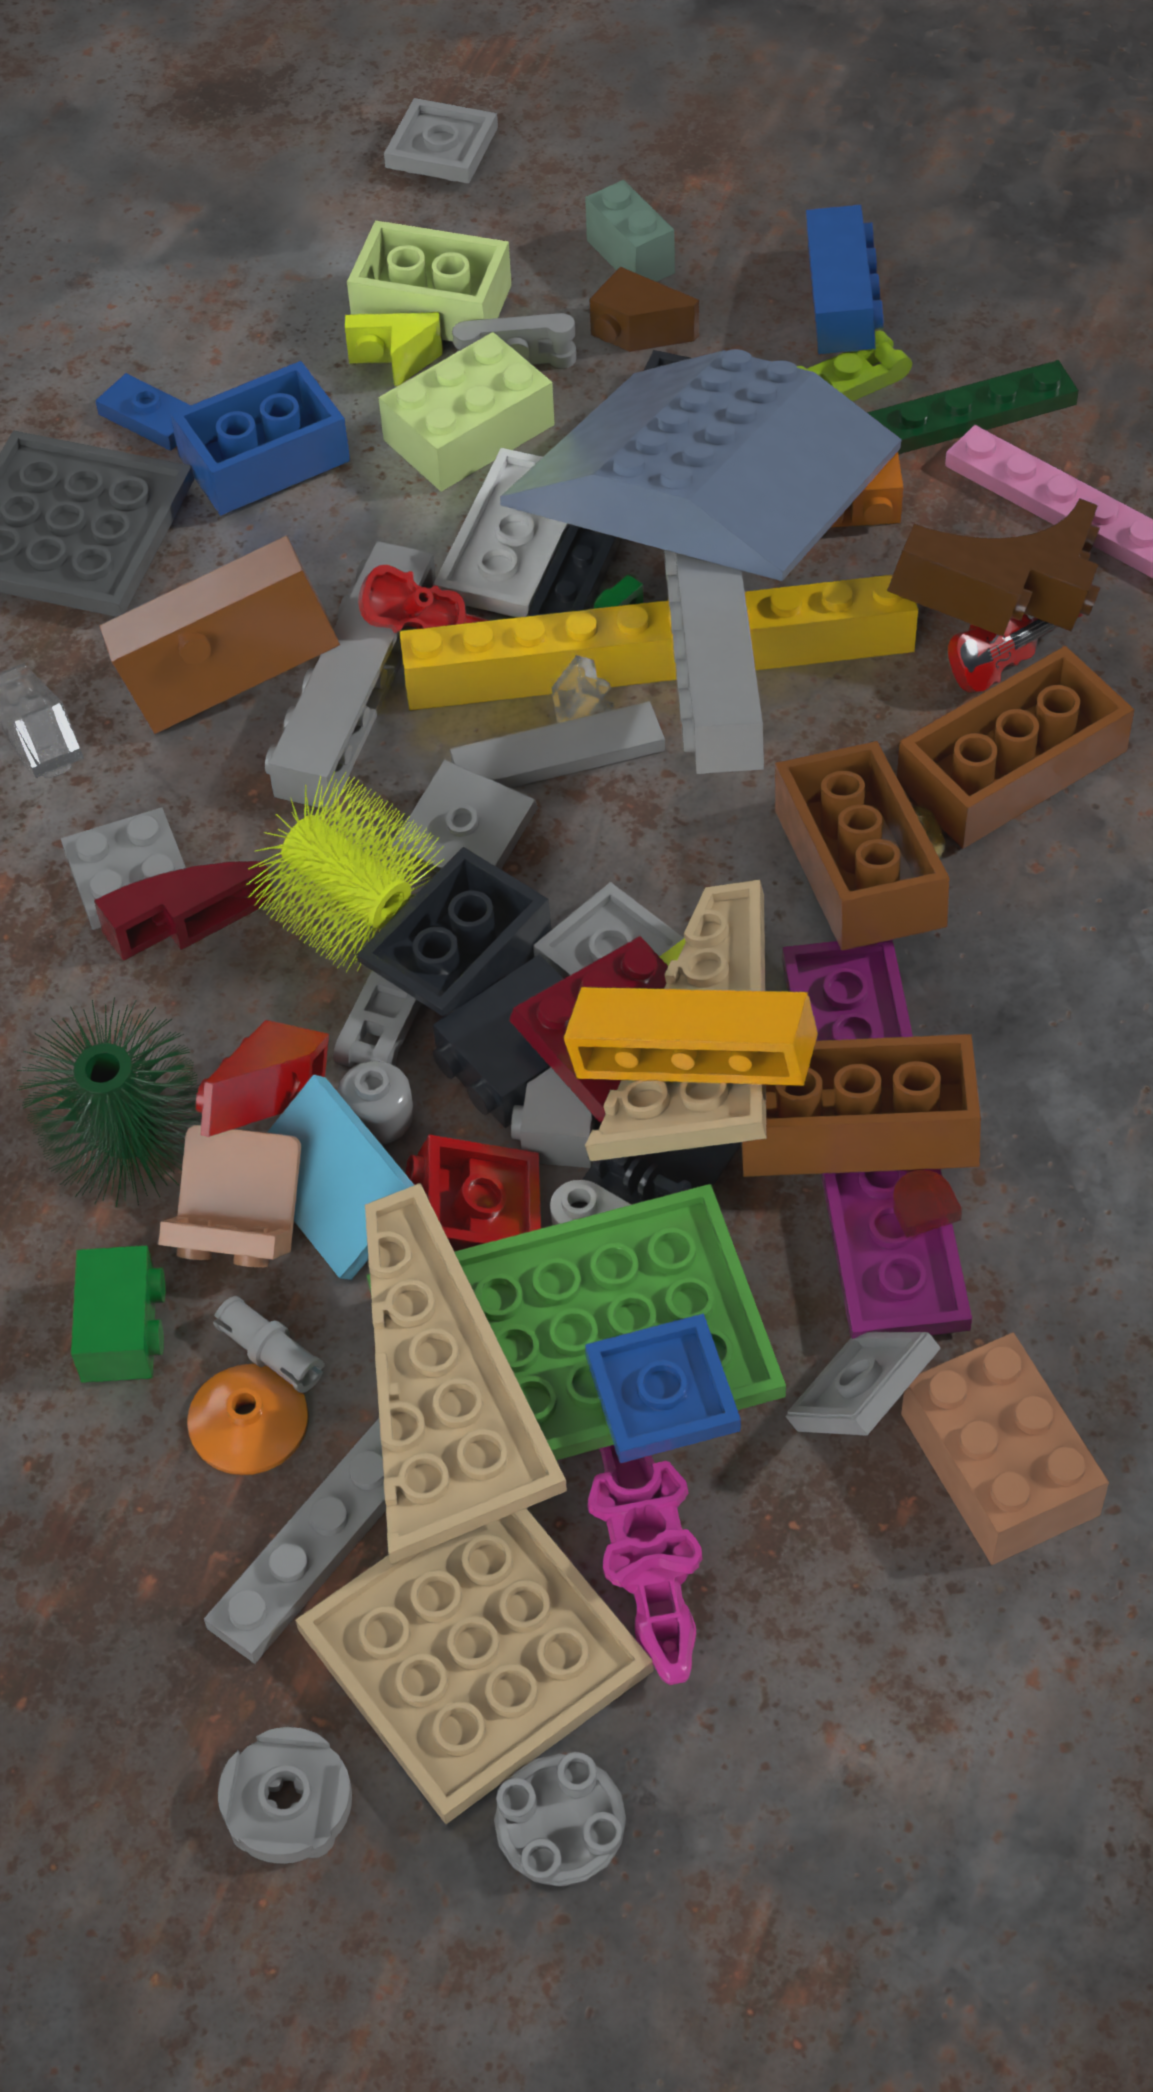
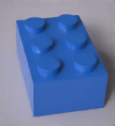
[171,361,350,516]

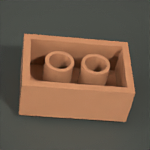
[901,1332,1109,1565]

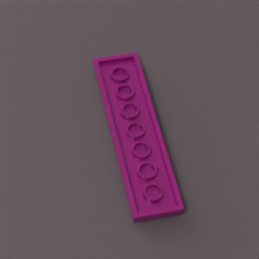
[782,939,972,1339]

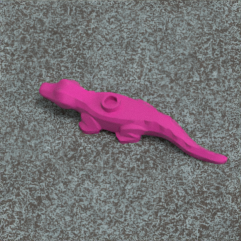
[587,1445,703,1685]

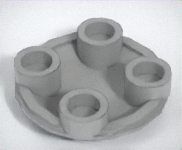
[494,1752,626,1887]

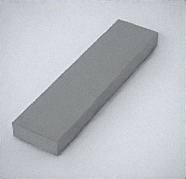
[450,701,665,788]

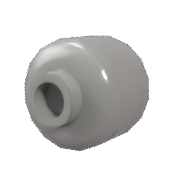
[337,1061,414,1145]

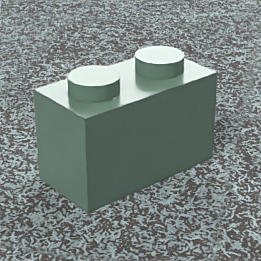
[585,180,675,282]

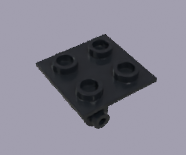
[582,1142,741,1205]

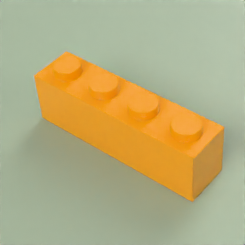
[564,987,818,1086]

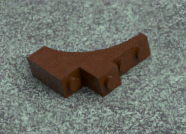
[887,498,1101,636]

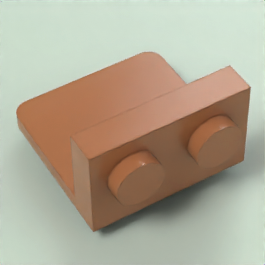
[158,1124,301,1267]

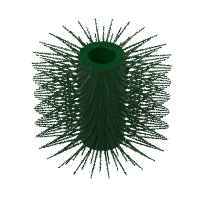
[17,997,202,1207]

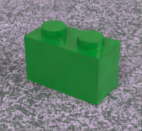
[71,1245,166,1383]

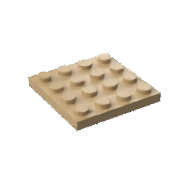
[295,1508,654,1824]

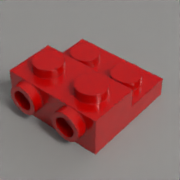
[404,1134,541,1252]

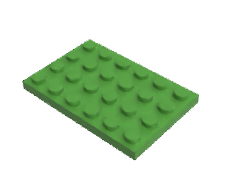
[367,1184,786,1460]

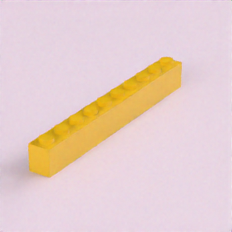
[399,575,918,711]

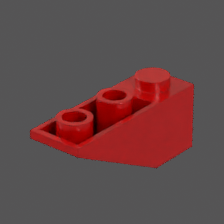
[196,1020,329,1137]

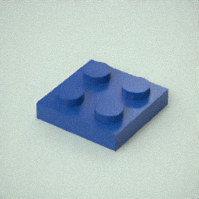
[585,1313,741,1463]

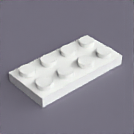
[433,448,570,618]

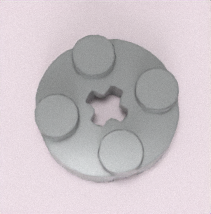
[218,1727,352,1864]

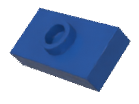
[95,373,191,451]

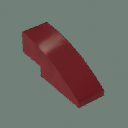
[94,861,274,961]

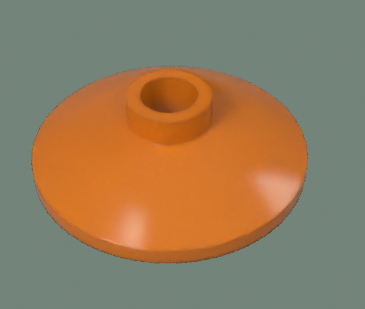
[187,1364,309,1475]

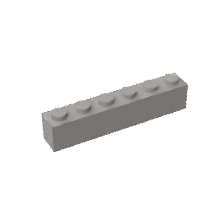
[265,541,436,810]

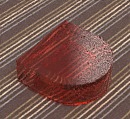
[893,1170,962,1238]

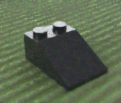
[356,847,552,1016]

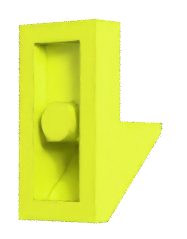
[345,312,443,386]

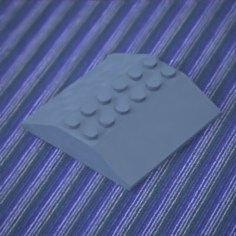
[500,349,901,581]

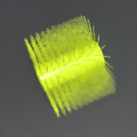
[246,771,445,972]

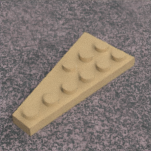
[585,880,766,1161]
[365,1183,567,1565]

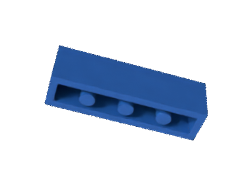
[806,205,884,354]

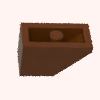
[589,267,699,352]

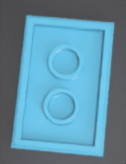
[267,1075,414,1280]

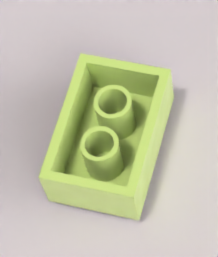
[347,220,512,342]
[378,332,555,492]

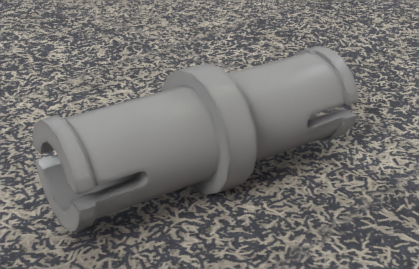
[213,1296,325,1393]

